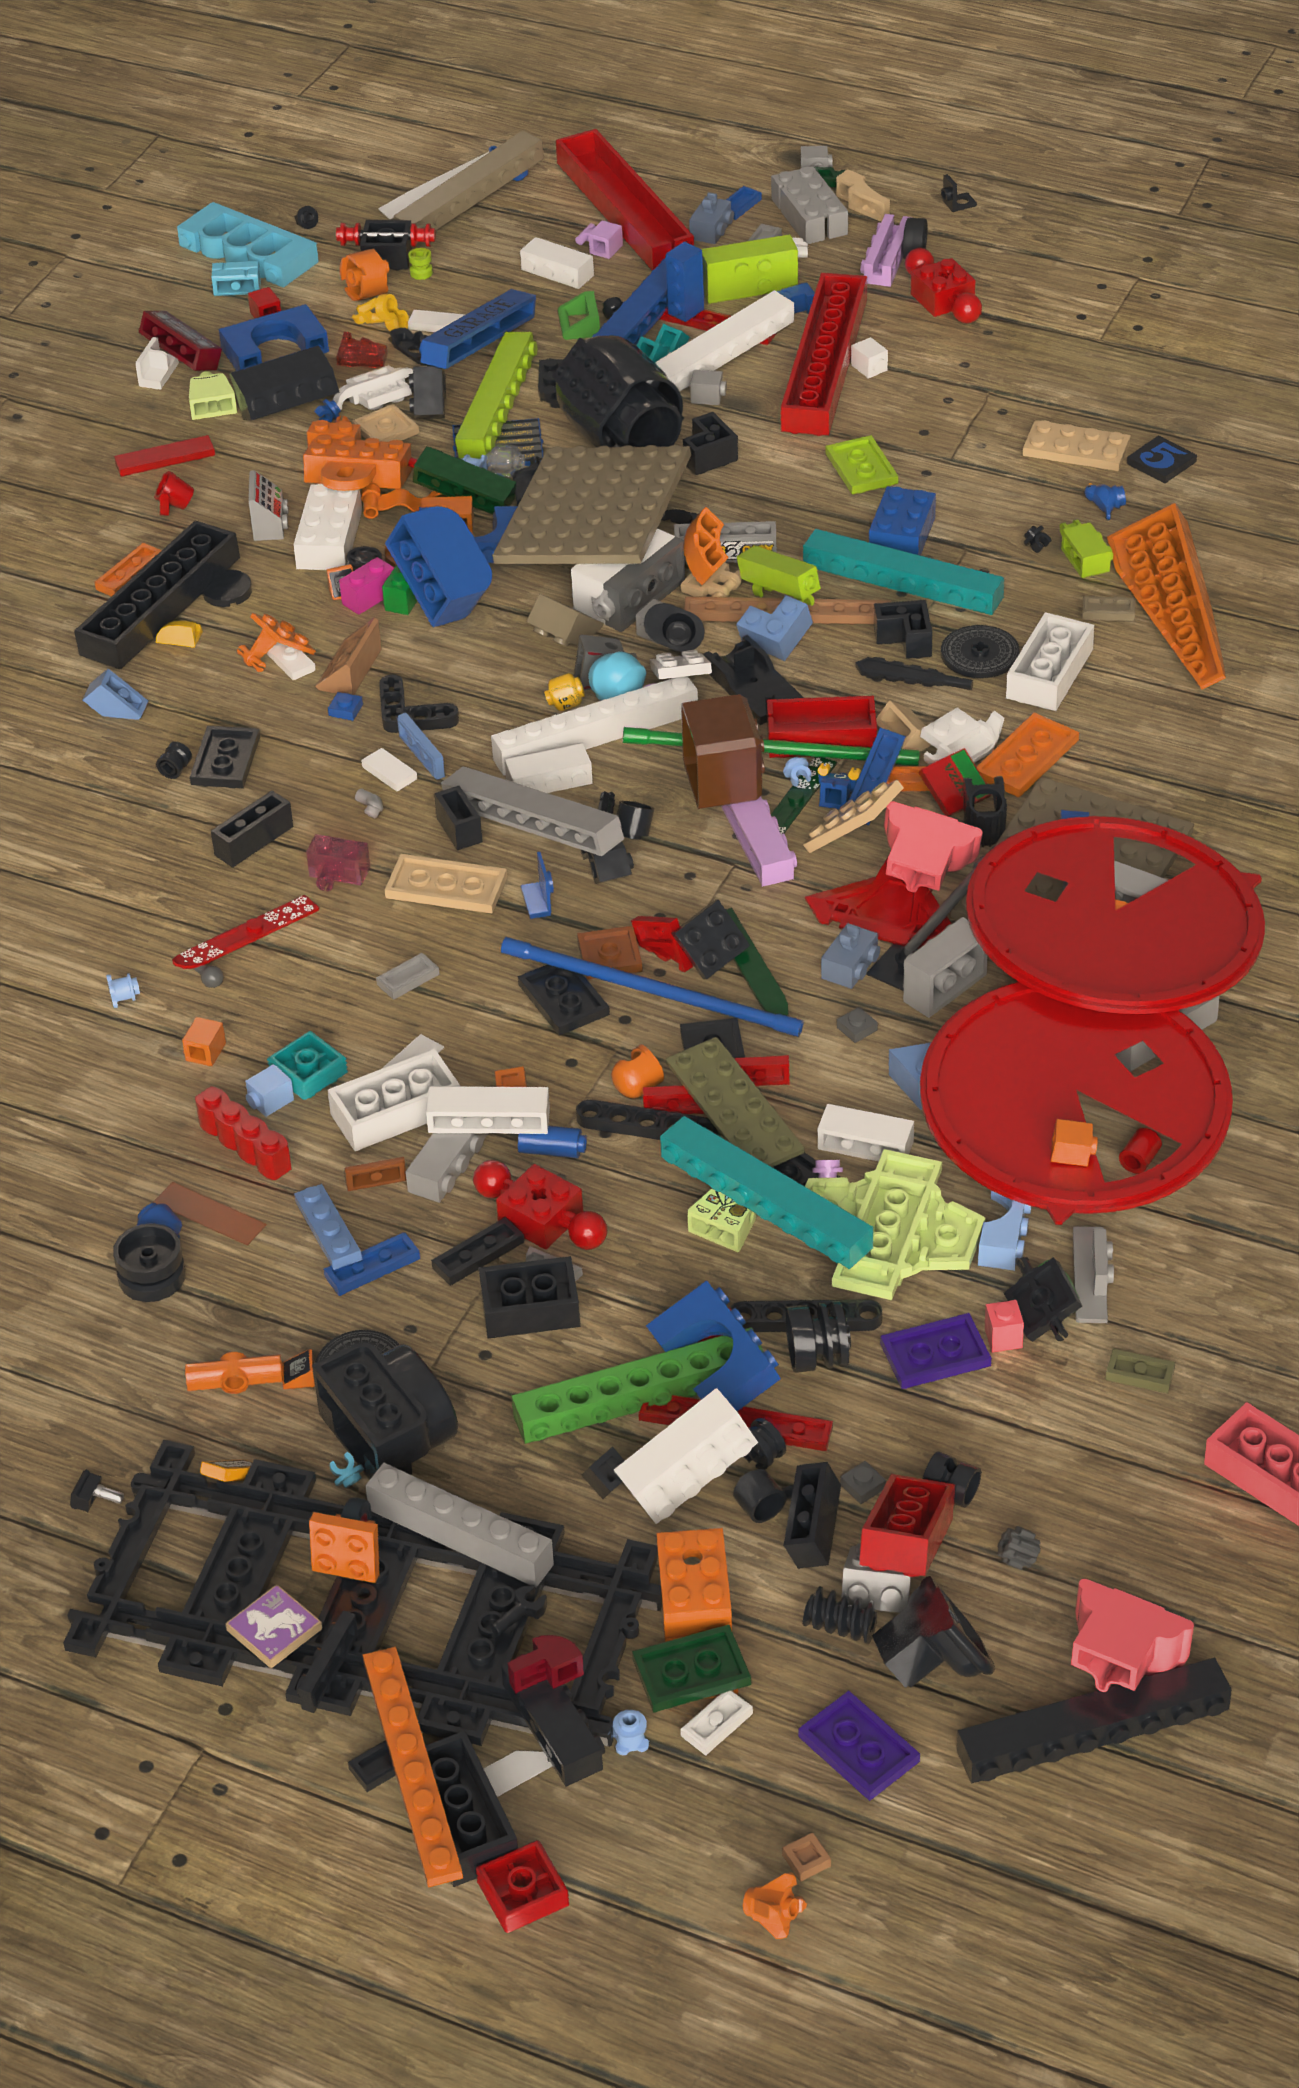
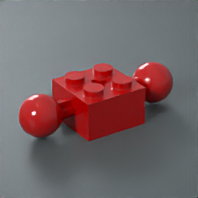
[905,248,982,323]
[473,1160,608,1250]

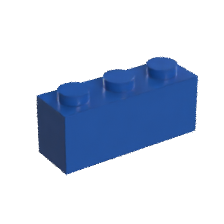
[666,241,704,322]

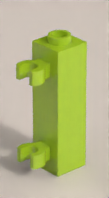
[736,545,821,606]

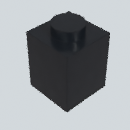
[582,1447,625,1499]

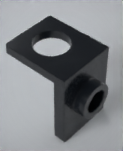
[941,174,977,212]

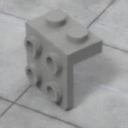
[841,1543,911,1613]

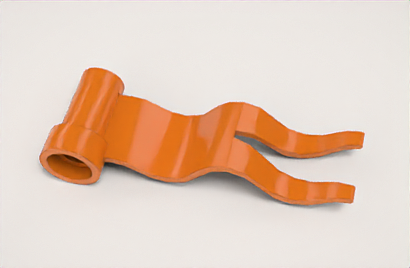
[361,484,443,519]

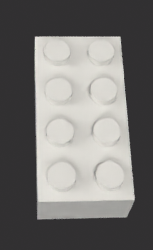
[294,484,362,570]
[1006,612,1094,711]
[327,1049,460,1151]
[614,1388,758,1524]

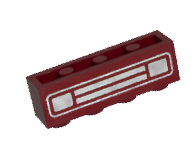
[138,311,222,371]

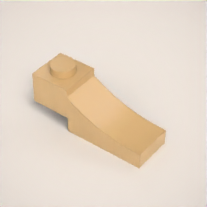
[836,169,890,222]

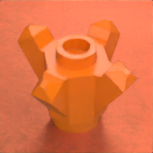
[743,1872,807,1939]

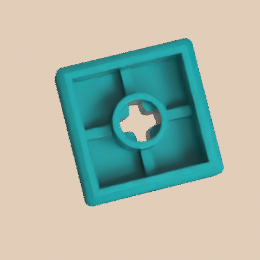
[267,1031,348,1100]

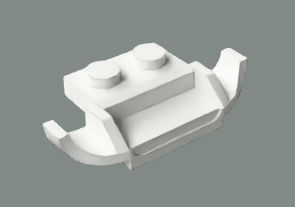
[333,365,413,410]
[920,707,1004,765]

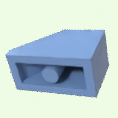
[82,669,148,720]

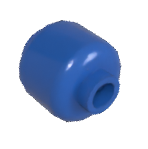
[137,1203,182,1238]

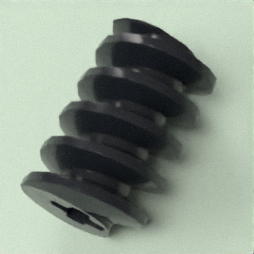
[802,1586,877,1644]

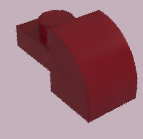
[507,1635,584,1693]

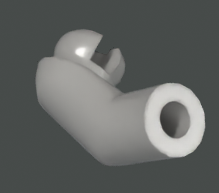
[355,788,383,819]

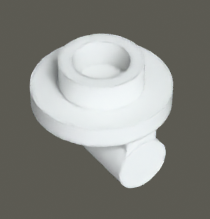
[792,238,808,258]

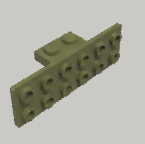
[666,1037,804,1167]

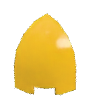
[156,620,203,648]

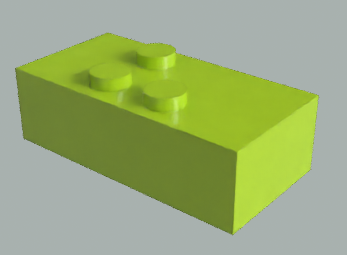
[702,234,798,304]

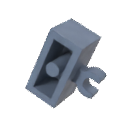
[689,192,734,244]
[821,923,880,989]

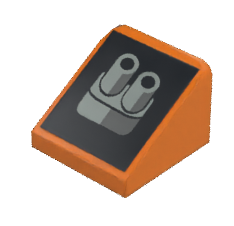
[326,564,353,600]
[282,1349,315,1389]

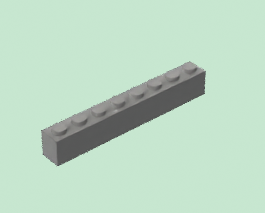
[441,766,624,856]

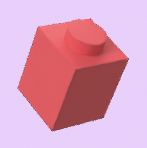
[985,1300,1024,1352]

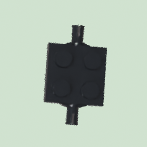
[1004,1257,1083,1342]

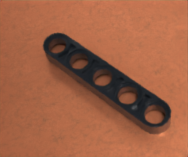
[576,1100,718,1140]
[730,1300,882,1332]

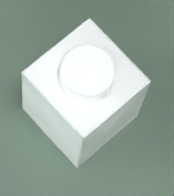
[851,337,888,378]

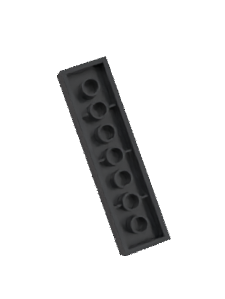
[74,520,240,669]

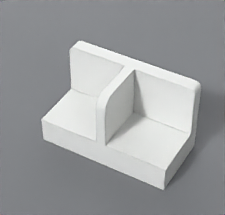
[136,337,179,390]

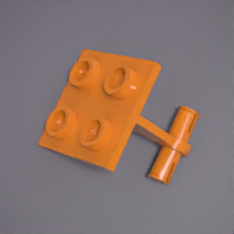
[237,613,316,672]

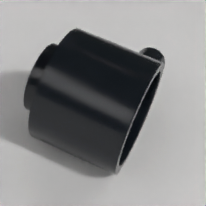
[617,800,654,840]
[733,1469,794,1523]

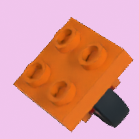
[309,1498,380,1583]

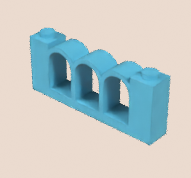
[177,202,319,288]

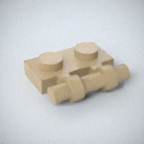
[681,563,742,597]

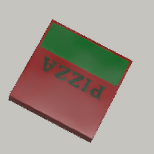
[918,748,992,817]

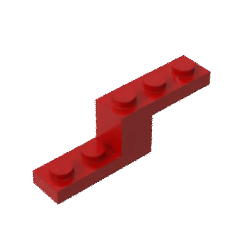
[643,1055,790,1114]

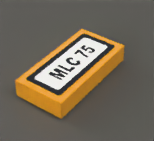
[200,1459,253,1482]

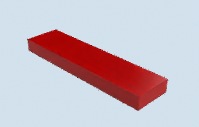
[114,435,215,476]

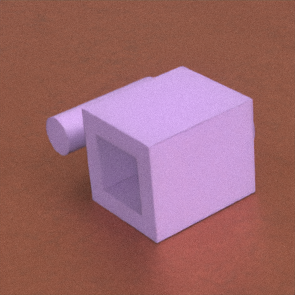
[575,220,623,259]

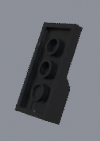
[704,635,804,725]

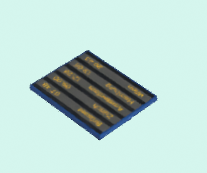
[452,418,544,469]

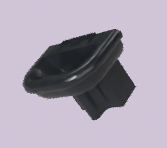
[872,1576,995,1688]

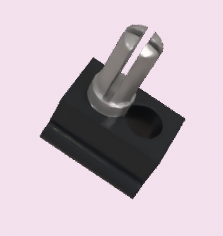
[70,1469,124,1512]

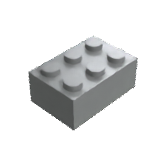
[903,917,988,1018]

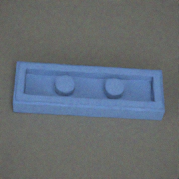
[397,713,445,780]

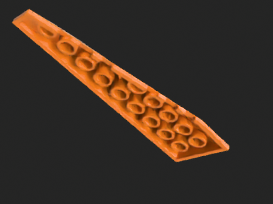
[1107,503,1226,689]

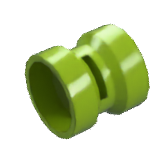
[408,248,433,280]

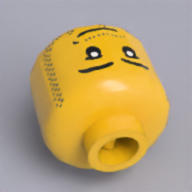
[544,673,585,711]

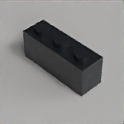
[211,790,294,868]
[783,1462,841,1569]

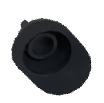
[644,603,705,652]

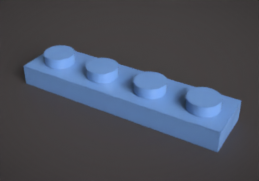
[294,1184,362,1270]

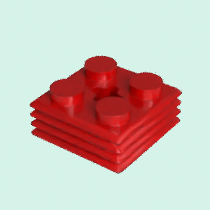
[476,1840,569,1933]

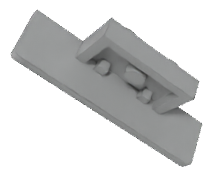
[1073,1226,1114,1323]

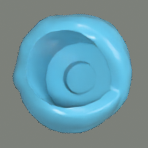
[588,651,646,701]

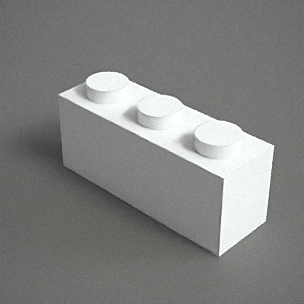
[520,237,594,289]
[505,743,593,793]
[818,1104,914,1162]

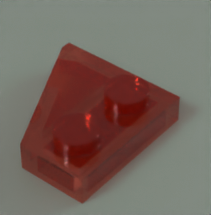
[336,332,388,368]

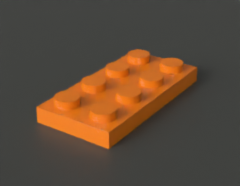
[977,712,1079,798]

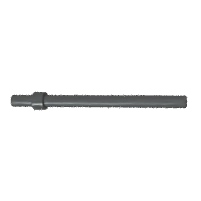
[904,845,996,956]

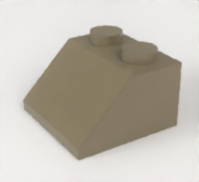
[526,593,604,647]

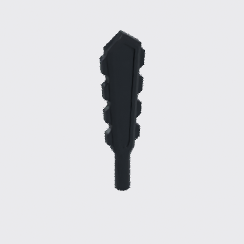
[855,657,973,690]

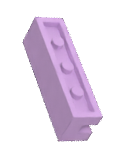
[860,214,912,287]

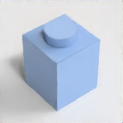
[245,1064,294,1117]

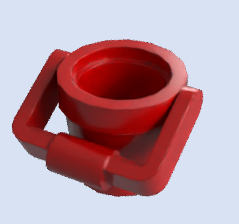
[154,471,194,516]

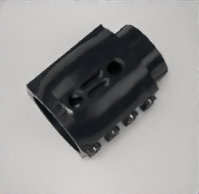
[551,335,685,448]

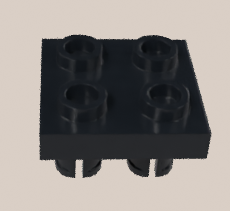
[671,899,750,979]

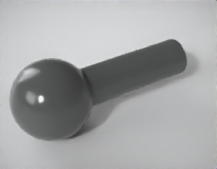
[193,964,224,988]

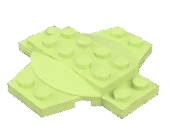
[805,1149,985,1300]

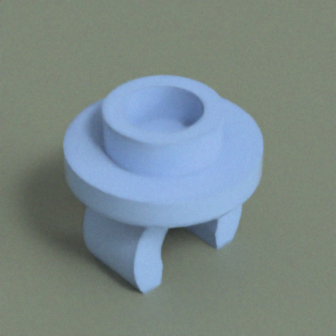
[783,757,811,787]

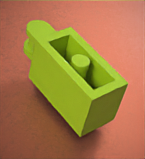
[1060,519,1113,578]

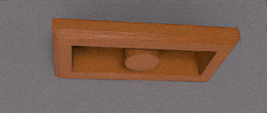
[344,1157,407,1191]

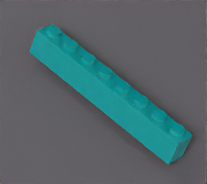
[803,529,1004,615]
[660,1116,873,1269]

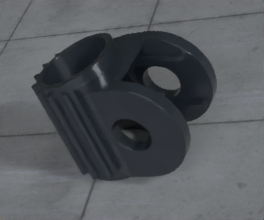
[962,776,1007,847]

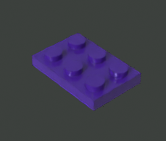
[880,1313,992,1389]
[798,1690,920,1801]

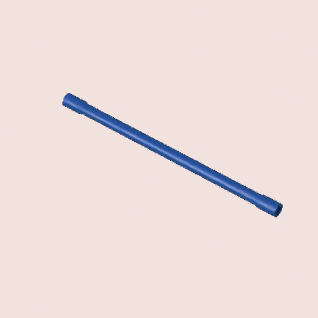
[501,937,804,1037]

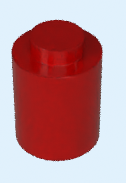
[1119,1128,1162,1174]

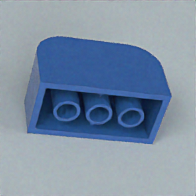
[385,506,492,628]

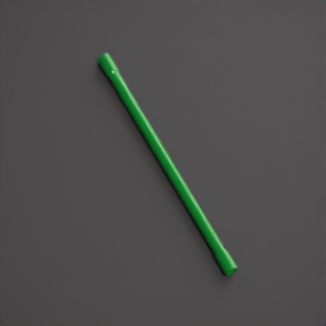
[622,727,920,766]

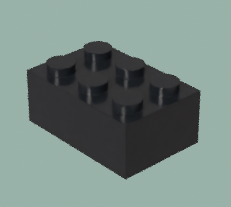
[479,1256,581,1339]

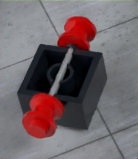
[336,220,436,271]

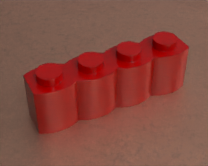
[195,1086,292,1180]

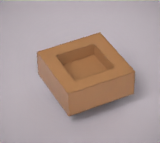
[782,1832,831,1882]

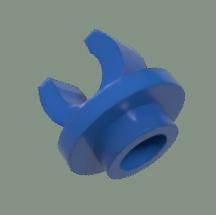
[314,399,341,422]

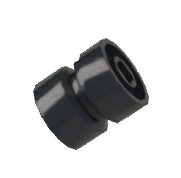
[923,1452,982,1508]

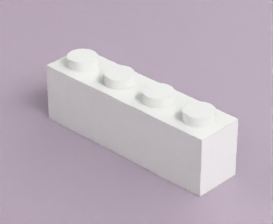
[426,1086,550,1134]

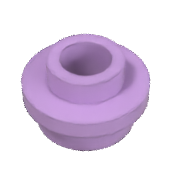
[812,1160,843,1178]

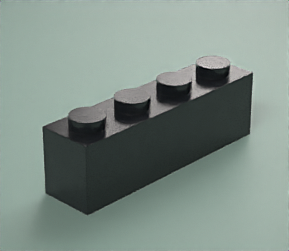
[501,1663,605,1787]

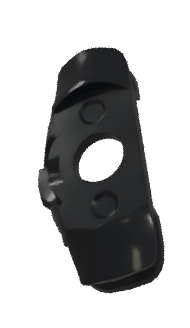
[388,328,431,366]

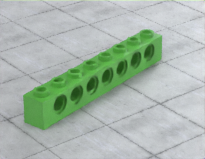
[511,1327,764,1444]

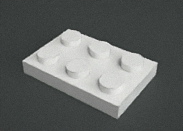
[650,650,712,679]

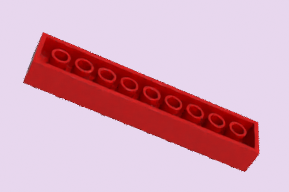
[781,272,867,436]

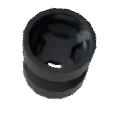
[156,742,192,779]

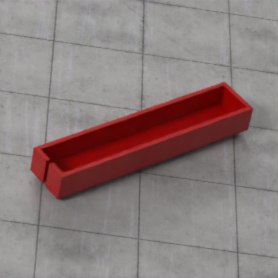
[556,129,694,270]

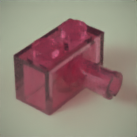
[306,834,370,891]

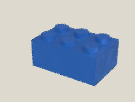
[869,486,936,556]

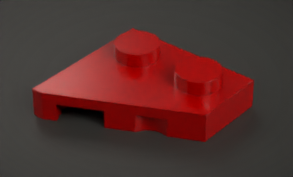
[631,916,693,972]

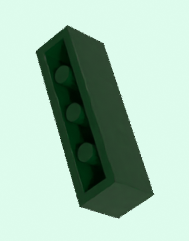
[413,446,516,515]

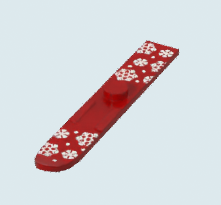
[172,895,319,969]

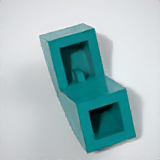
[636,324,690,362]

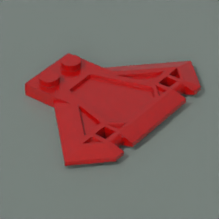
[805,855,952,949]

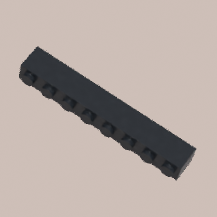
[957,1657,1232,1784]

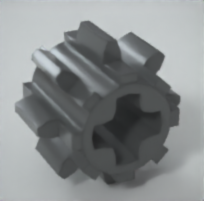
[997,1526,1041,1570]

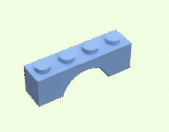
[978,1191,1032,1271]

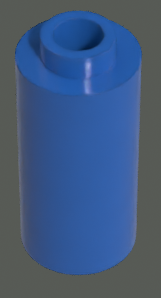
[518,1126,587,1158]

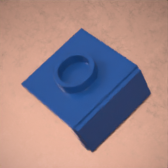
[521,852,554,919]

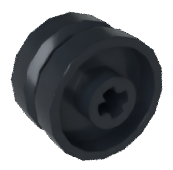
[113,1223,185,1302]

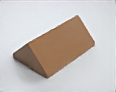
[315,617,382,695]

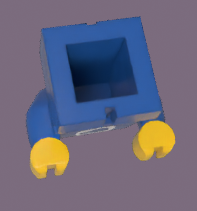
[818,763,861,809]

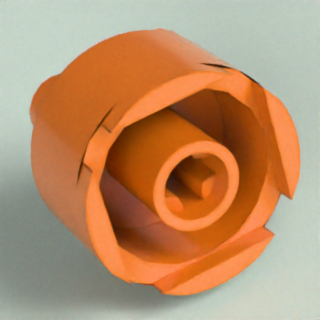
[340,249,389,301]

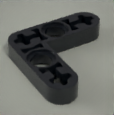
[379,674,459,733]

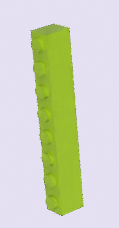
[455,332,538,459]

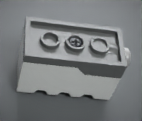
[571,528,685,632]

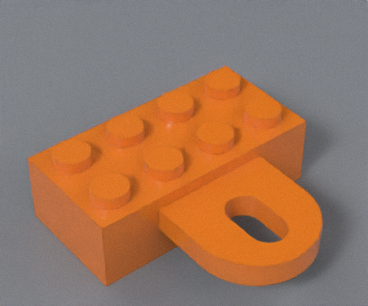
[303,435,412,491]

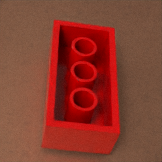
[859,1474,955,1577]

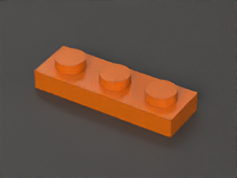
[95,543,162,596]

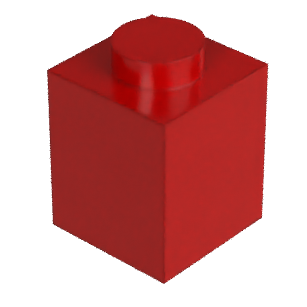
[248,287,281,318]

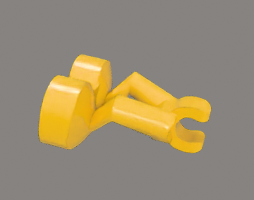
[351,294,409,331]

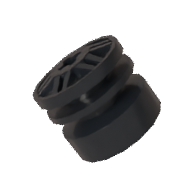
[785,1301,851,1373]

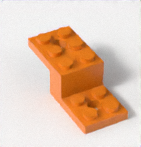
[656,1528,738,1699]

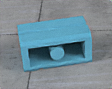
[211,261,261,296]

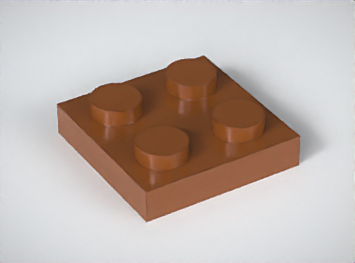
[577,926,643,980]

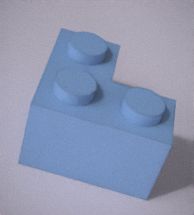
[736,595,813,661]

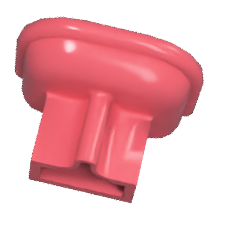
[884,801,983,892]
[1071,1579,1194,1692]

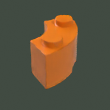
[684,507,729,585]

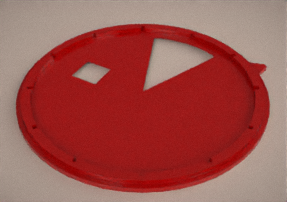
[966,816,1265,1014]
[920,982,1233,1225]

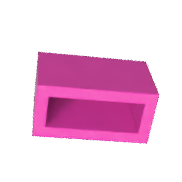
[339,557,394,615]

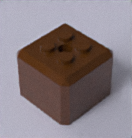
[681,694,765,809]

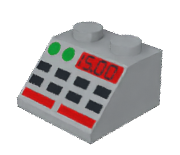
[248,470,289,541]

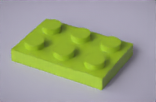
[825,435,898,495]

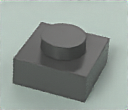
[837,1007,878,1043]
[840,1461,886,1504]

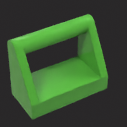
[557,291,600,340]

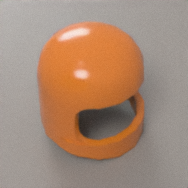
[611,1044,664,1099]

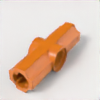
[185,1352,283,1394]

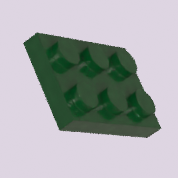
[632,1624,751,1713]

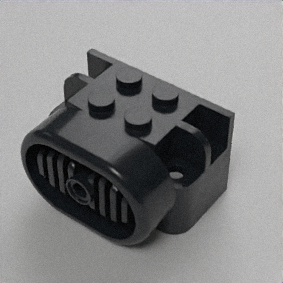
[312,1342,458,1480]

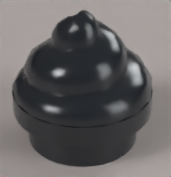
[602,297,623,319]

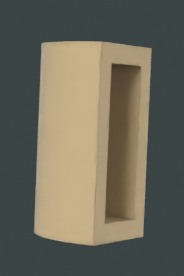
[876,700,931,752]

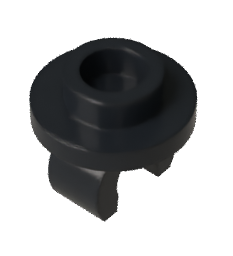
[294,206,318,229]
[1024,525,1052,553]

